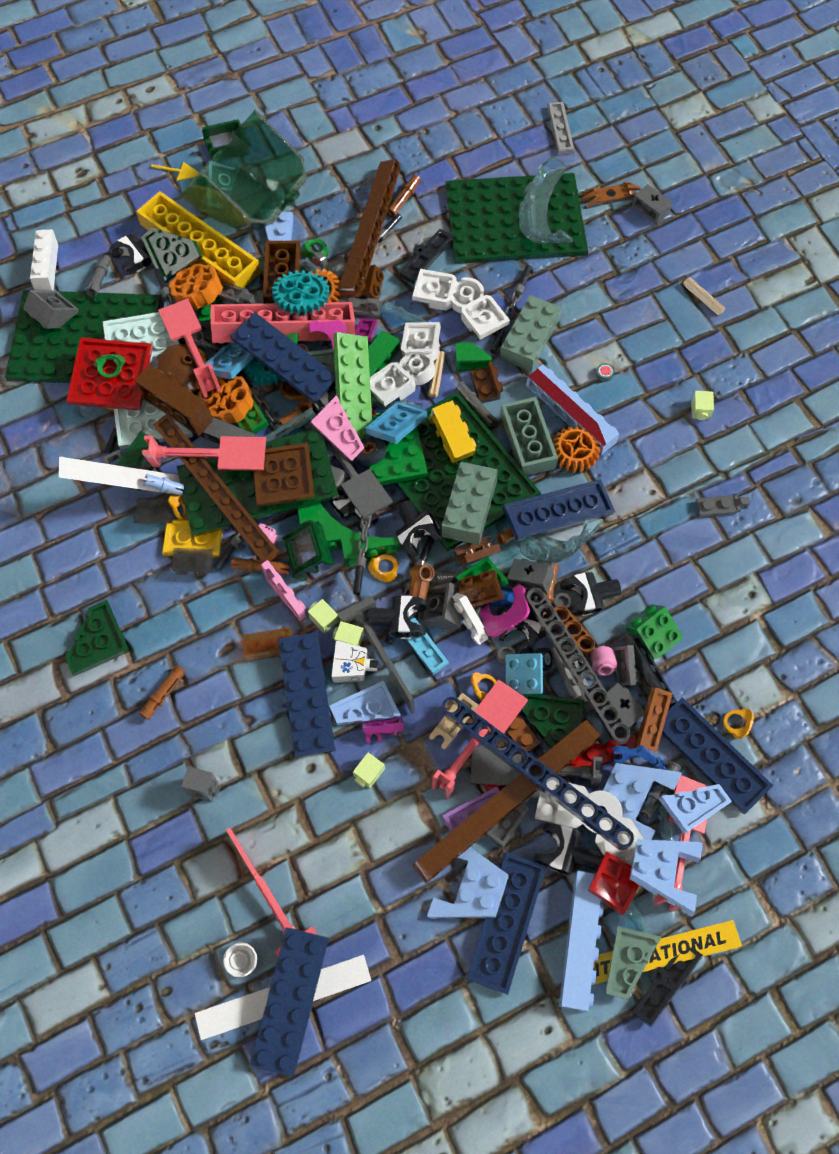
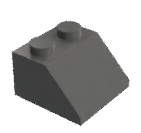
[23,290,79,329]
[417,582,462,630]

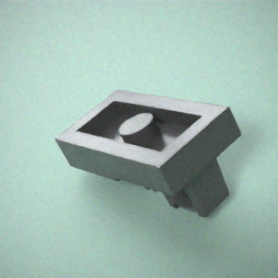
[347,297,382,319]
[614,645,641,686]

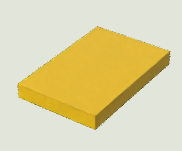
[162,519,223,558]

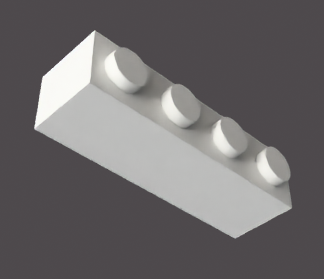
[30,229,58,291]

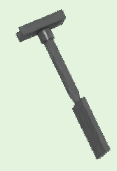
[311,424,393,519]
[337,596,415,714]
[470,747,602,788]

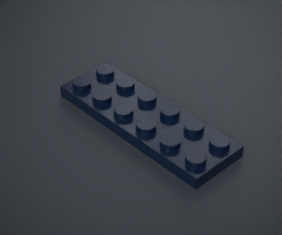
[231,312,336,404]
[502,479,615,541]
[278,632,336,758]
[662,697,774,815]
[466,852,546,995]
[250,927,329,1077]

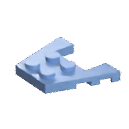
[603,763,682,840]
[630,839,702,917]
[427,847,508,919]

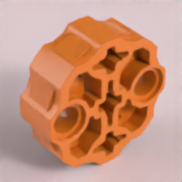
[169,263,223,310]
[198,376,254,424]

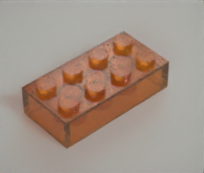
[242,627,293,662]

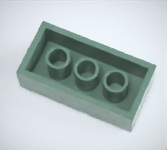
[500,295,562,372]
[500,397,558,476]
[442,462,498,545]

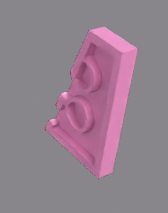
[310,396,364,462]
[261,560,306,621]

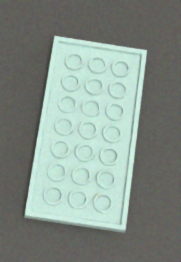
[103,312,193,450]

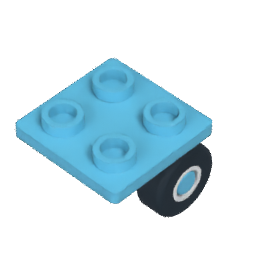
[506,647,553,694]

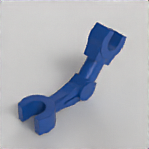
[612,745,667,770]

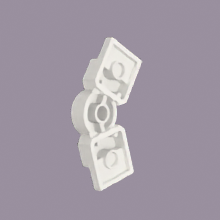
[412,269,510,339]
[370,322,441,406]
[535,780,644,866]

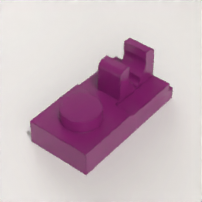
[355,319,377,345]
[362,718,404,744]

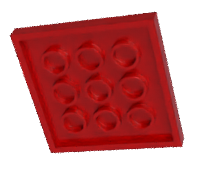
[66,338,153,411]

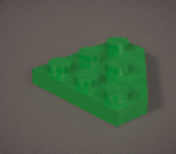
[369,428,428,485]

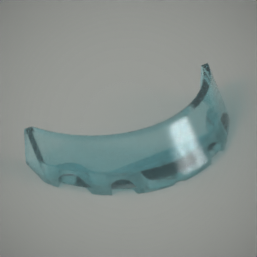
[519,156,573,243]
[504,517,604,563]

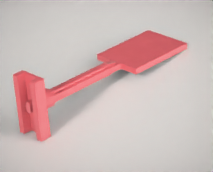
[158,299,221,397]
[142,436,266,471]
[431,679,528,799]
[653,775,708,911]
[226,827,317,957]

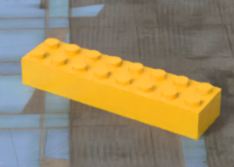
[136,191,261,288]

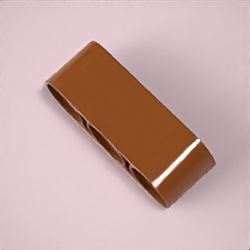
[554,606,595,658]

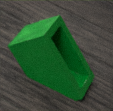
[455,342,492,371]

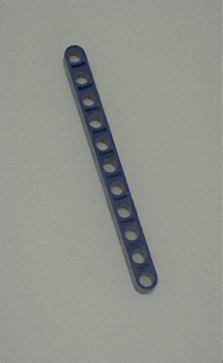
[442,697,634,850]

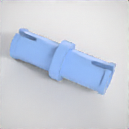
[143,473,184,495]

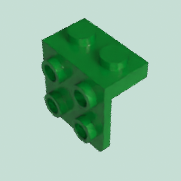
[625,604,682,659]

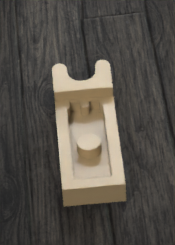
[429,693,479,750]

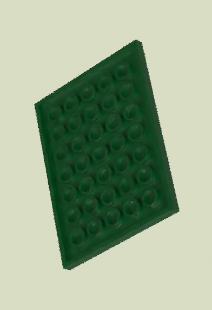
[445,173,588,264]
[5,290,161,383]
[382,392,541,552]

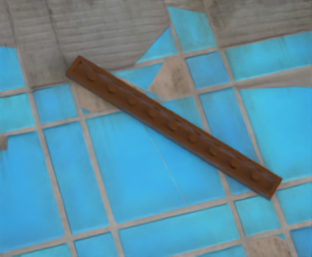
[153,413,280,563]

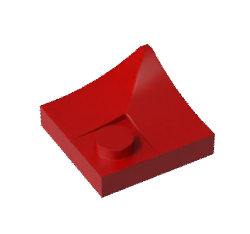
[587,852,639,915]

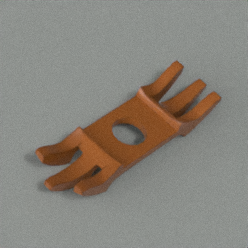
[580,181,641,209]

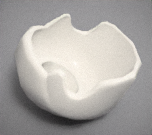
[223,942,257,977]

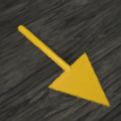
[150,162,203,181]

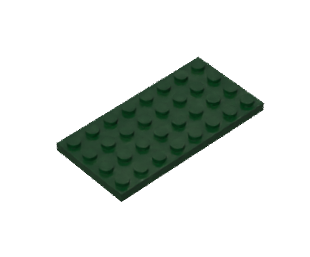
[177,428,339,537]

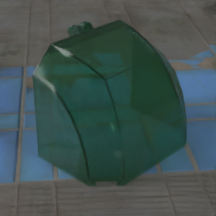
[181,109,307,228]

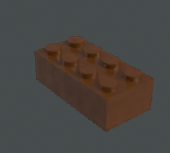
[263,240,301,304]
[134,365,213,436]

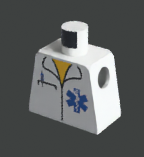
[332,641,378,683]

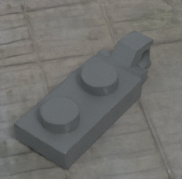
[216,282,257,304]
[695,495,750,518]
[486,798,530,848]

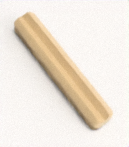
[683,277,725,315]
[428,351,445,398]

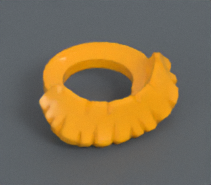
[168,494,188,520]
[368,554,398,582]
[471,672,497,701]
[723,708,754,739]

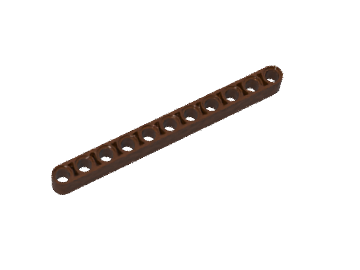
[339,159,400,299]
[412,720,601,883]

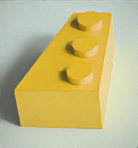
[429,400,476,463]

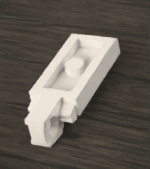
[452,593,488,645]

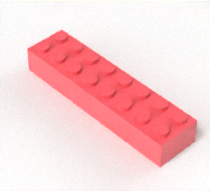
[211,302,355,344]

